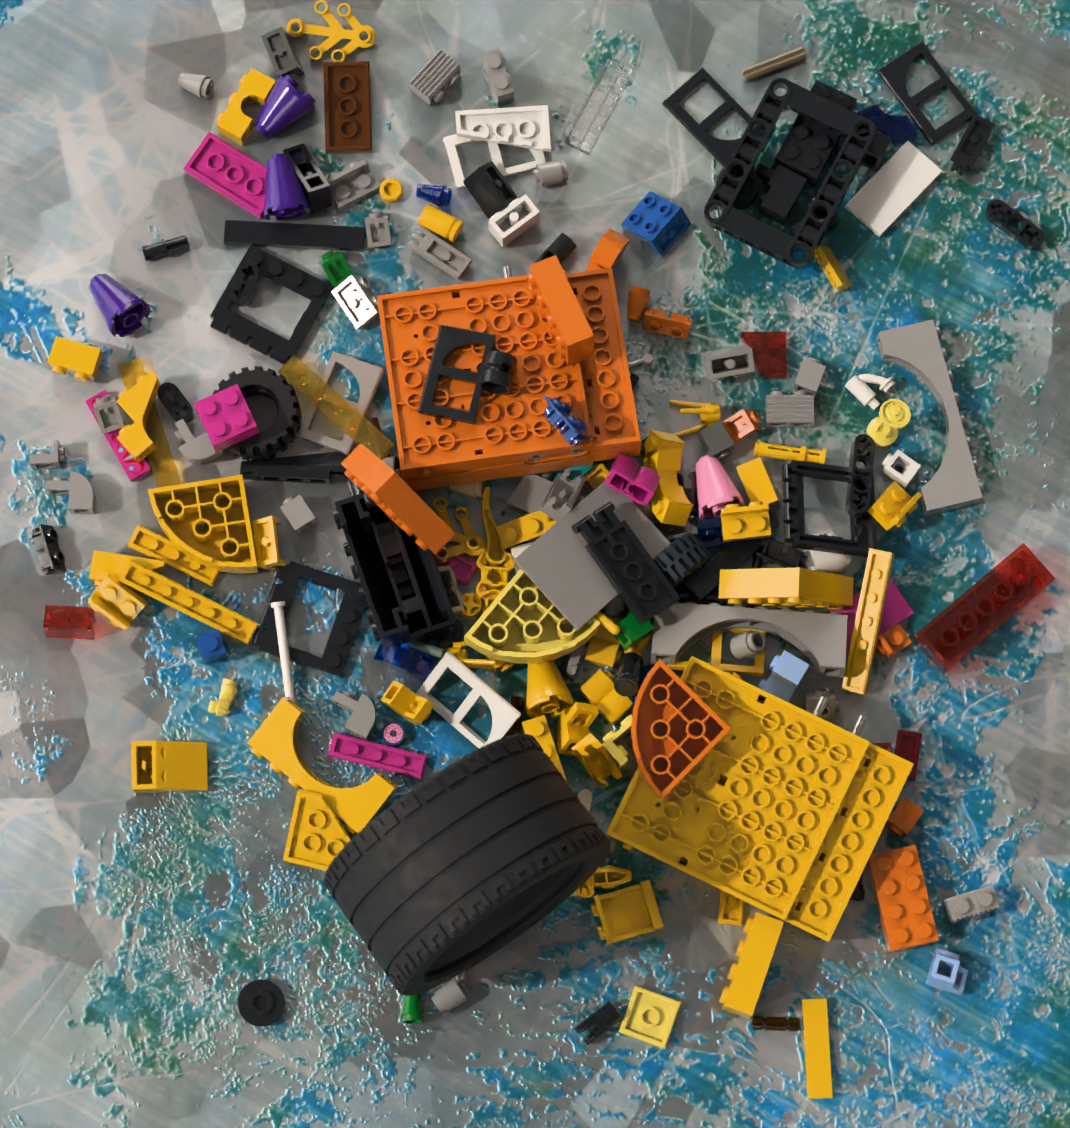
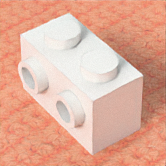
[488,194,540,247]

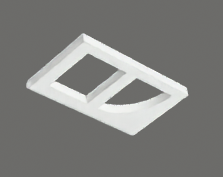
[443,134,546,190]
[416,651,521,748]

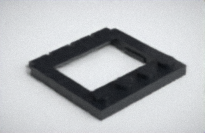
[210,245,333,365]
[781,460,877,557]
[252,561,367,678]

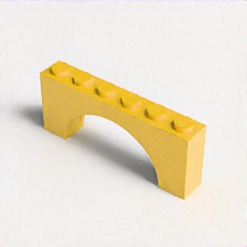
[247,697,399,834]

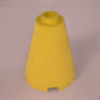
[526,660,574,718]

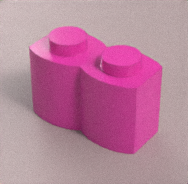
[605,455,660,505]

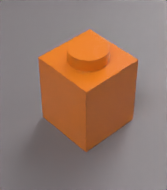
[886,796,924,837]

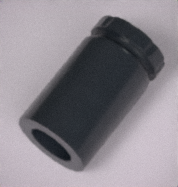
[614,652,644,697]

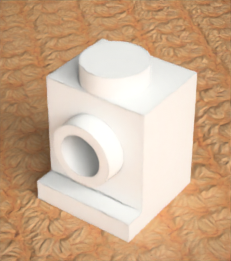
[882,449,921,490]

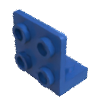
[621,191,692,257]

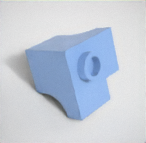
[926,948,968,995]

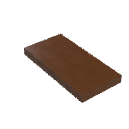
[323,61,372,154]

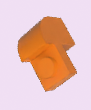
[585,229,630,271]

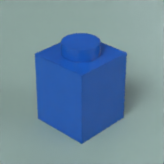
[196,630,229,664]

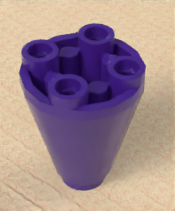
[254,74,316,138]

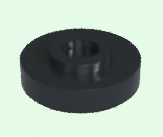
[238,979,285,1027]

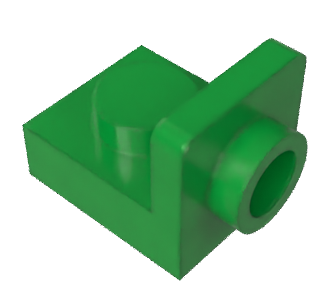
[318,250,354,289]

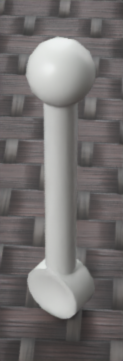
[628,354,652,368]

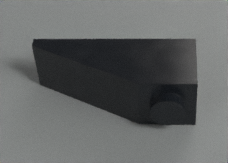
[282,143,332,213]

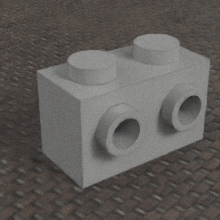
[701,345,755,382]

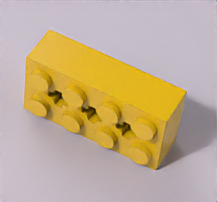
[719,912,784,1019]

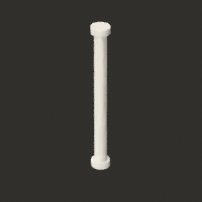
[271,601,296,703]

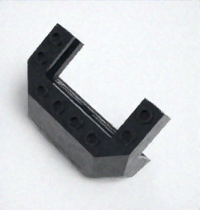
[332,493,457,647]

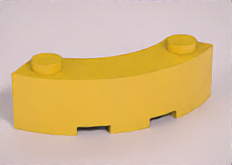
[644,430,693,527]

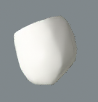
[802,531,853,574]

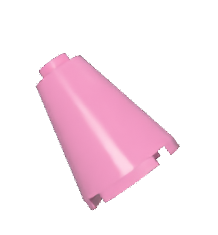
[696,455,746,524]

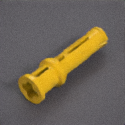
[754,441,827,464]

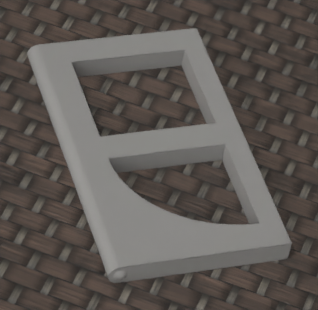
[297,351,385,455]

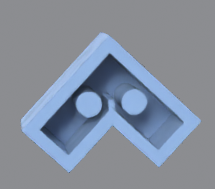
[757,650,809,702]

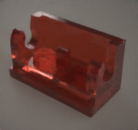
[43,605,96,640]

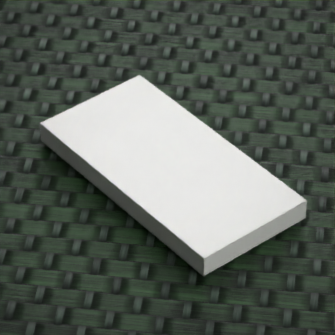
[845,141,942,238]

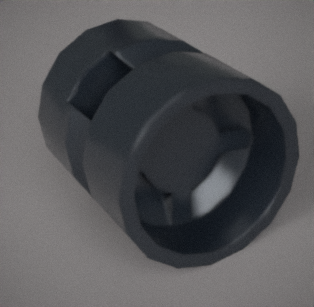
[480,351,517,395]

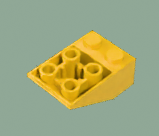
[131,740,208,794]

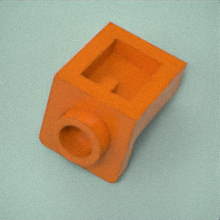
[722,409,762,444]
[876,623,912,660]

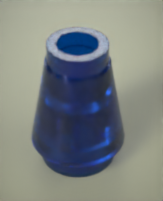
[416,184,452,208]

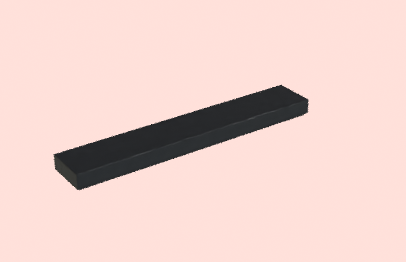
[224,220,365,252]

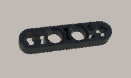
[846,434,875,519]

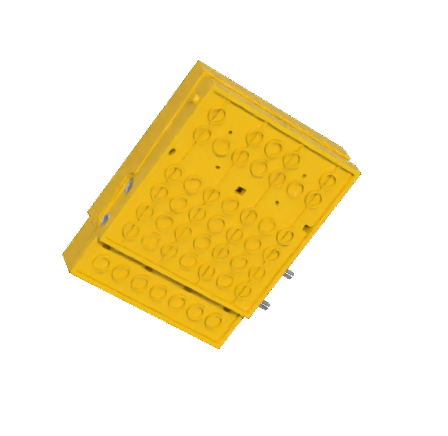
[606,656,914,942]

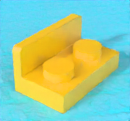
[868,481,922,531]
[720,501,771,542]
[88,573,147,631]

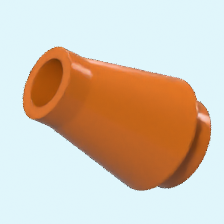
[626,286,651,322]

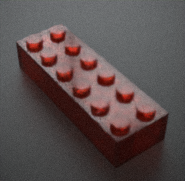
[913,543,1055,675]

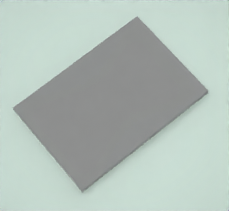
[513,481,671,630]

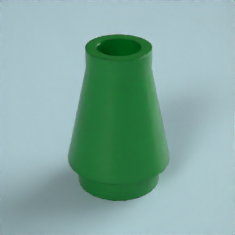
[401,994,425,1024]

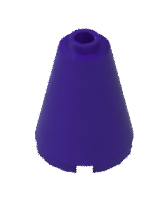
[264,153,310,221]
[89,274,150,337]

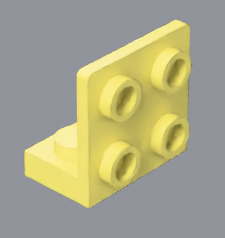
[602,714,632,772]

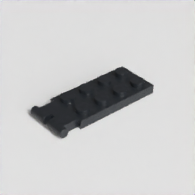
[572,501,680,625]

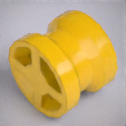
[459,593,482,620]

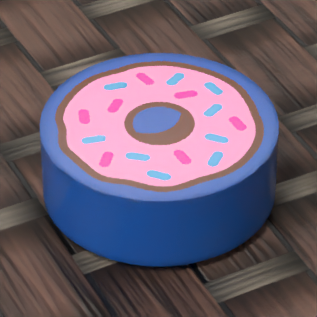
[381,721,406,747]

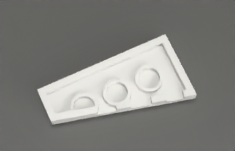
[455,105,551,152]

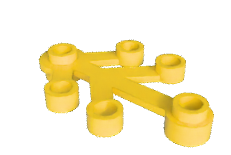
[287,0,376,62]
[433,497,485,563]

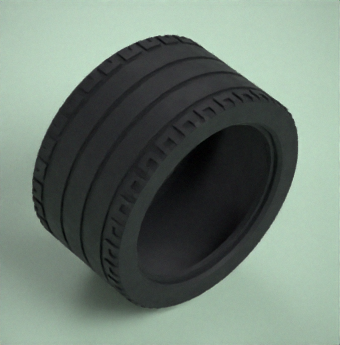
[324,734,611,996]

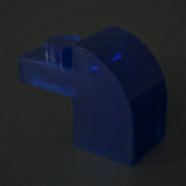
[374,643,434,682]

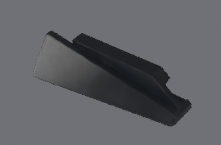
[240,450,353,485]

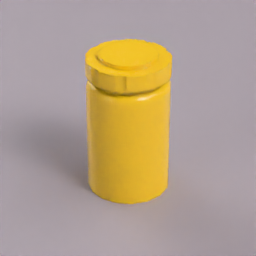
[418,204,464,242]

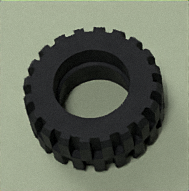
[212,366,302,461]

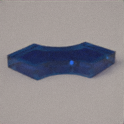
[856,104,917,147]

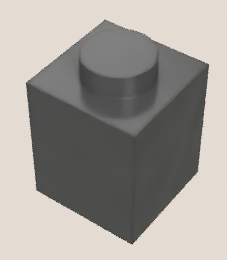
[699,420,735,460]

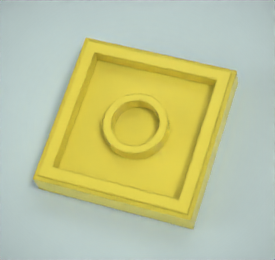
[619,985,681,1049]

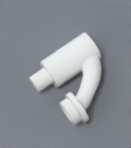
[845,374,895,410]

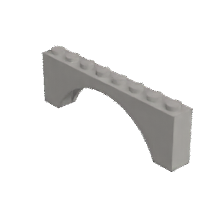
[876,319,985,516]
[651,601,848,678]

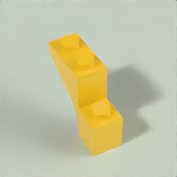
[116,371,160,463]

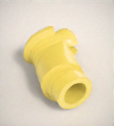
[208,679,238,717]

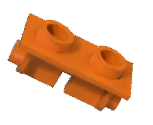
[642,307,692,340]

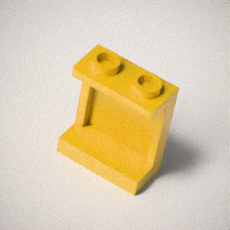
[590,879,664,945]

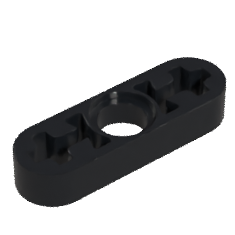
[985,199,1045,251]

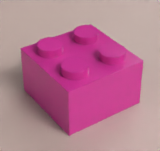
[193,384,259,452]

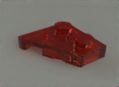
[740,332,787,380]

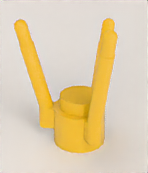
[669,400,720,438]
[446,641,497,670]

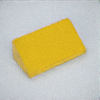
[814,246,852,293]

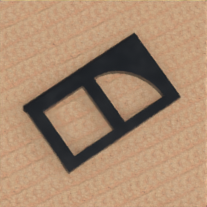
[877,42,976,145]
[662,68,765,167]
[418,325,496,425]

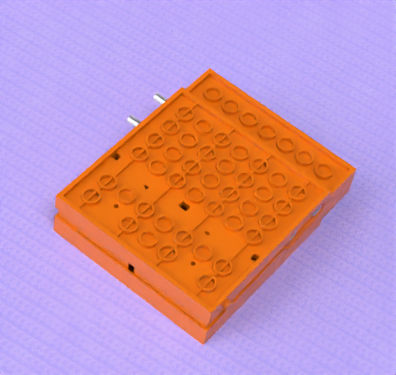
[377,266,641,491]

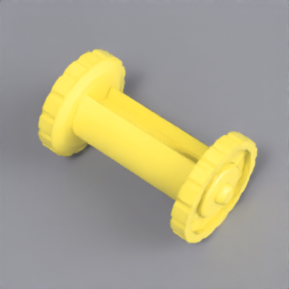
[867,399,911,447]

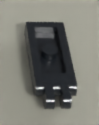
[950,114,995,176]

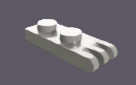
[407,226,472,281]

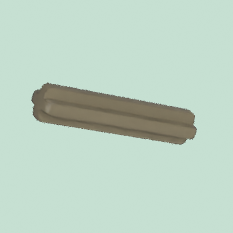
[741,47,807,82]

